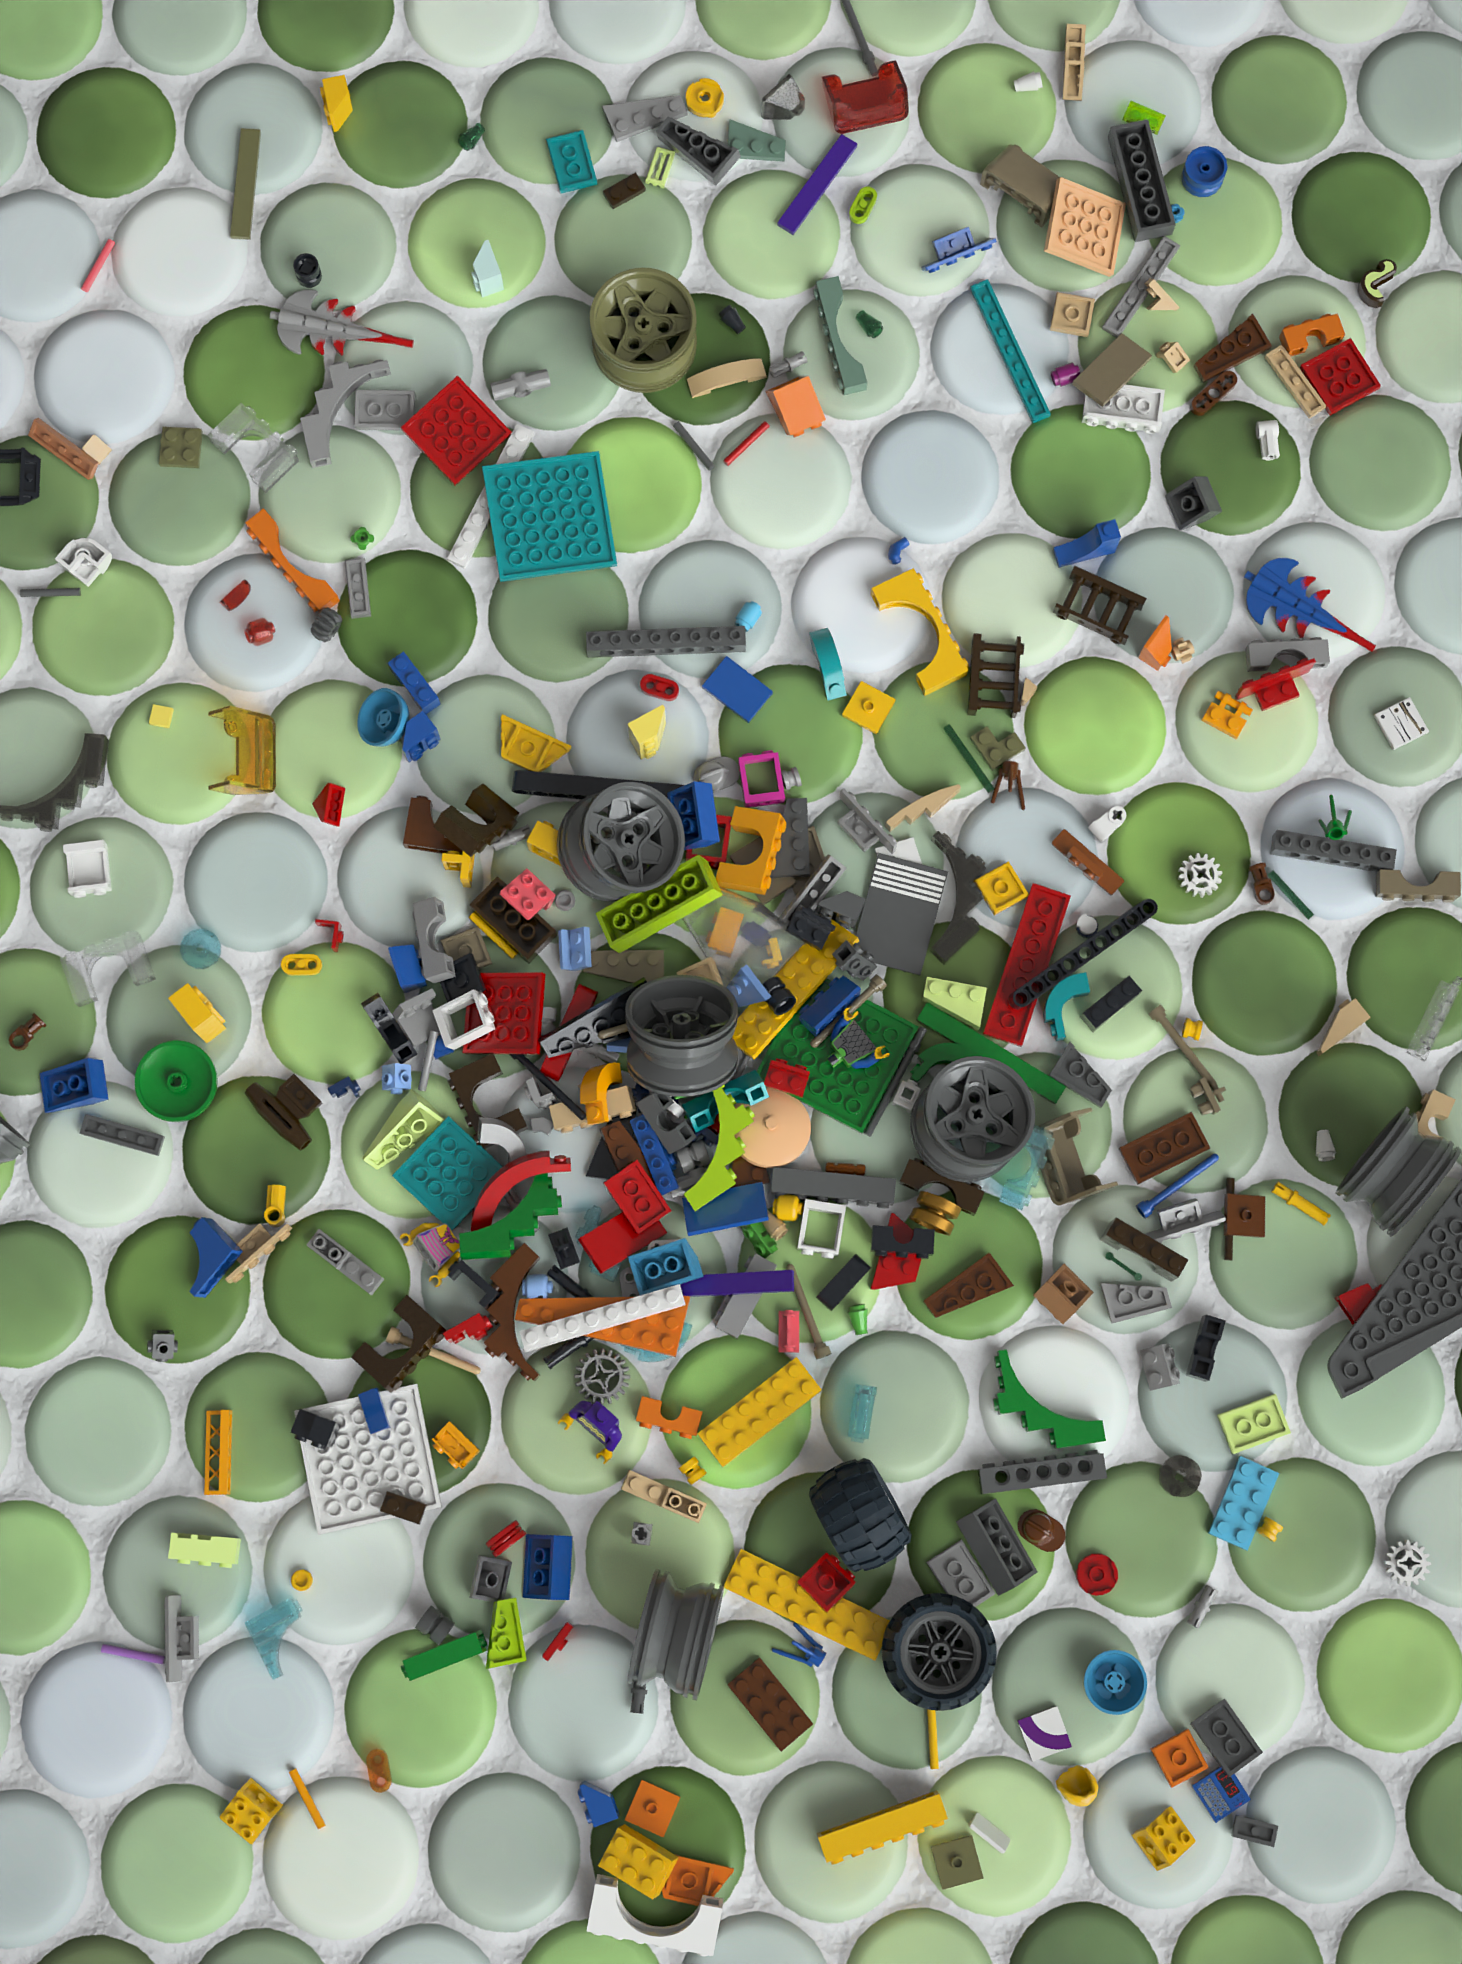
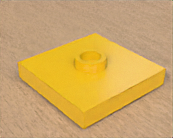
[842,681,896,735]
[974,861,1029,916]

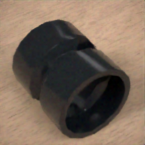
[293,253,322,288]
[762,976,796,1015]

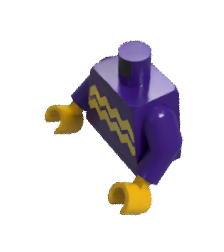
[558,1401,622,1464]

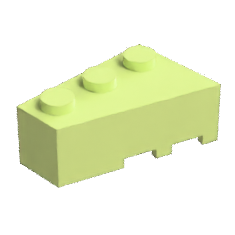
[922,977,987,1031]
[168,1533,241,1568]

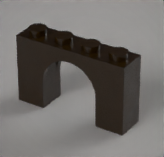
[433,784,520,857]
[447,1053,528,1149]
[1100,1217,1188,1282]
[351,1295,447,1393]

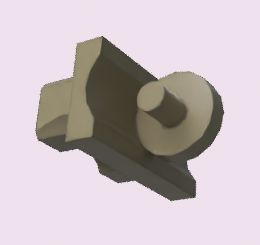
[1189,1077,1226,1116]

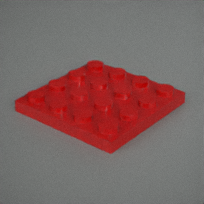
[401,375,512,486]
[463,972,546,1054]

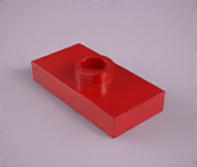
[542,1622,574,1661]

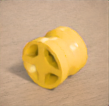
[1182,1017,1203,1041]
[1256,1516,1283,1542]

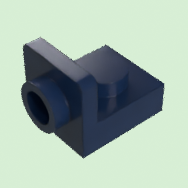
[327,1076,361,1098]
[691,1127,719,1148]

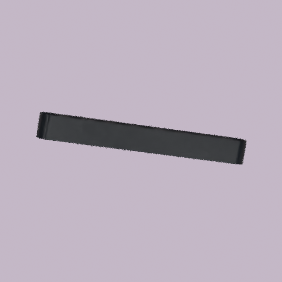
[512,770,684,800]
[1008,899,1158,1009]

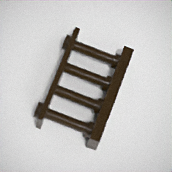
[1053,566,1147,645]
[968,633,1024,718]

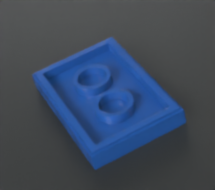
[702,656,773,723]

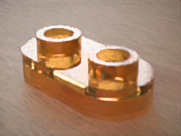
[366,1749,392,1793]

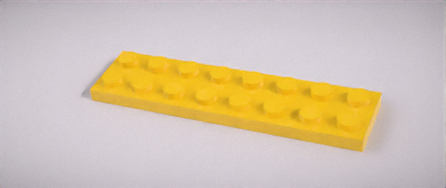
[732,919,859,1060]
[724,1549,890,1661]

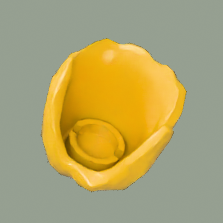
[1056,1765,1099,1807]

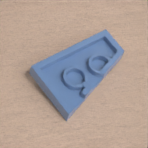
[726,965,771,1007]

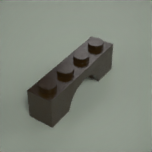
[899,1158,985,1216]

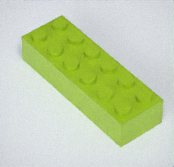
[595,854,723,953]

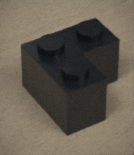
[291,1409,341,1450]

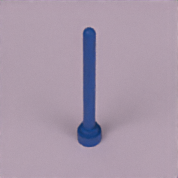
[1136,1154,1219,1219]

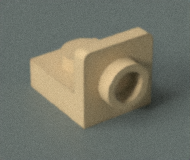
[1156,342,1190,373]

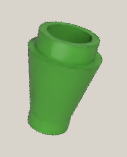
[847,1304,868,1335]

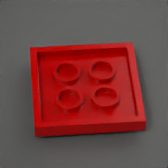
[1300,338,1381,415]

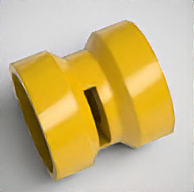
[678,1456,707,1485]

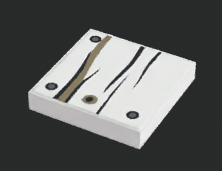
[1374,697,1429,750]

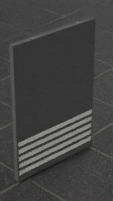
[856,853,948,975]

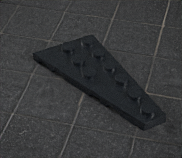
[538,977,647,1058]

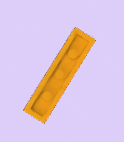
[204,1410,232,1495]

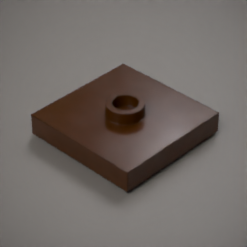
[1224,1194,1265,1238]

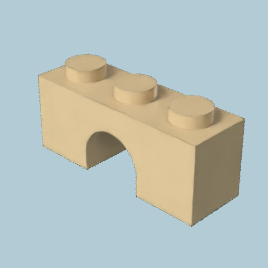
[1416,1089,1456,1137]

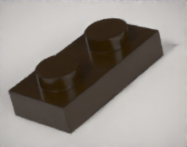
[603,172,646,209]
[380,1491,427,1525]

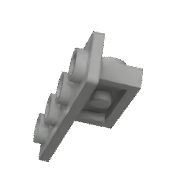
[838,788,897,854]
[1145,1198,1226,1243]
[164,1595,199,1682]

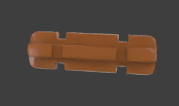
[825,1162,865,1176]

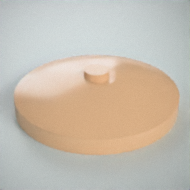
[734,1088,811,1168]

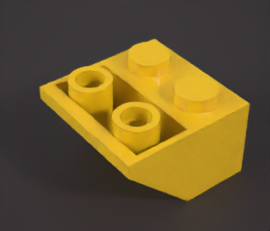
[320,75,353,132]

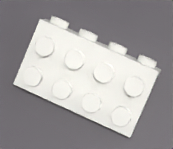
[1082,385,1165,434]

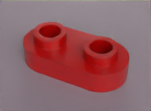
[640,674,679,701]

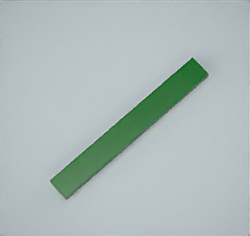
[917,1002,1066,1105]

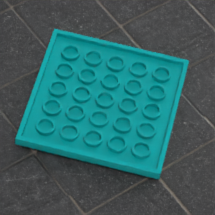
[482,451,617,582]

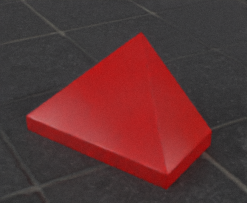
[312,783,346,827]

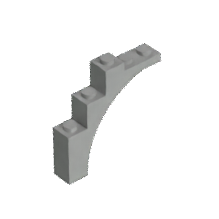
[300,360,391,468]

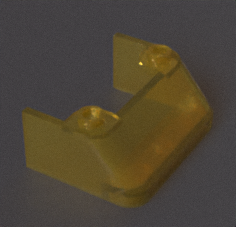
[208,706,276,795]

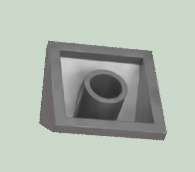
[469,1555,512,1602]

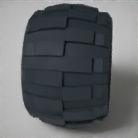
[809,1458,912,1572]

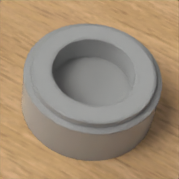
[555,890,575,911]

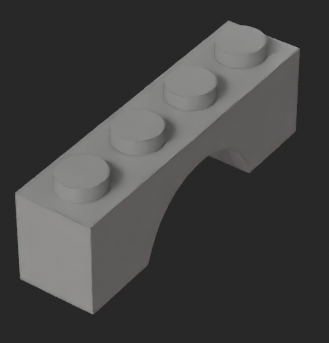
[1245,637,1330,672]
[412,897,456,983]

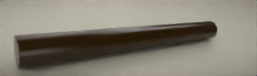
[1224,1178,1235,1261]

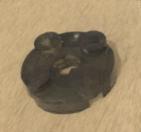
[1159,1455,1202,1497]

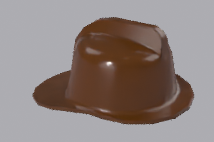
[1018,1509,1066,1552]

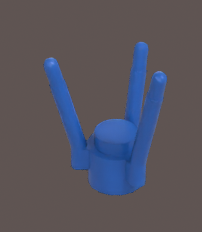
[772,1622,826,1667]

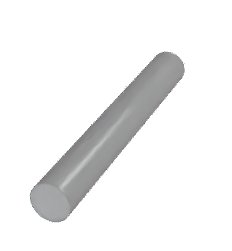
[418,1030,438,1091]

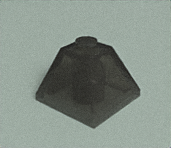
[761,74,805,120]

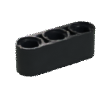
[816,1254,871,1311]

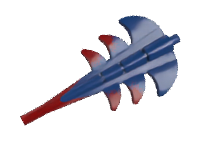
[1244,558,1376,652]

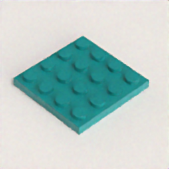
[392,1116,503,1231]

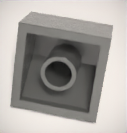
[1165,476,1222,530]

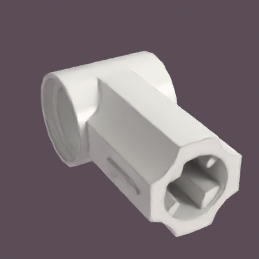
[1256,420,1280,461]

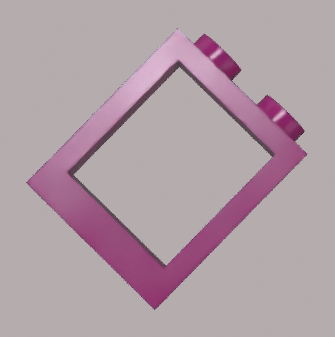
[738,750,785,808]

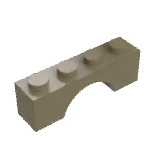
[1376,869,1461,903]

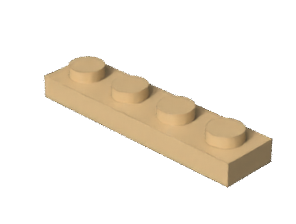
[1264,344,1326,419]

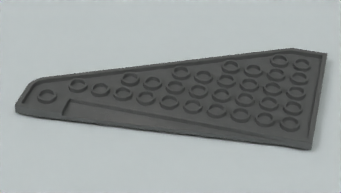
[1327,1179,1462,1399]

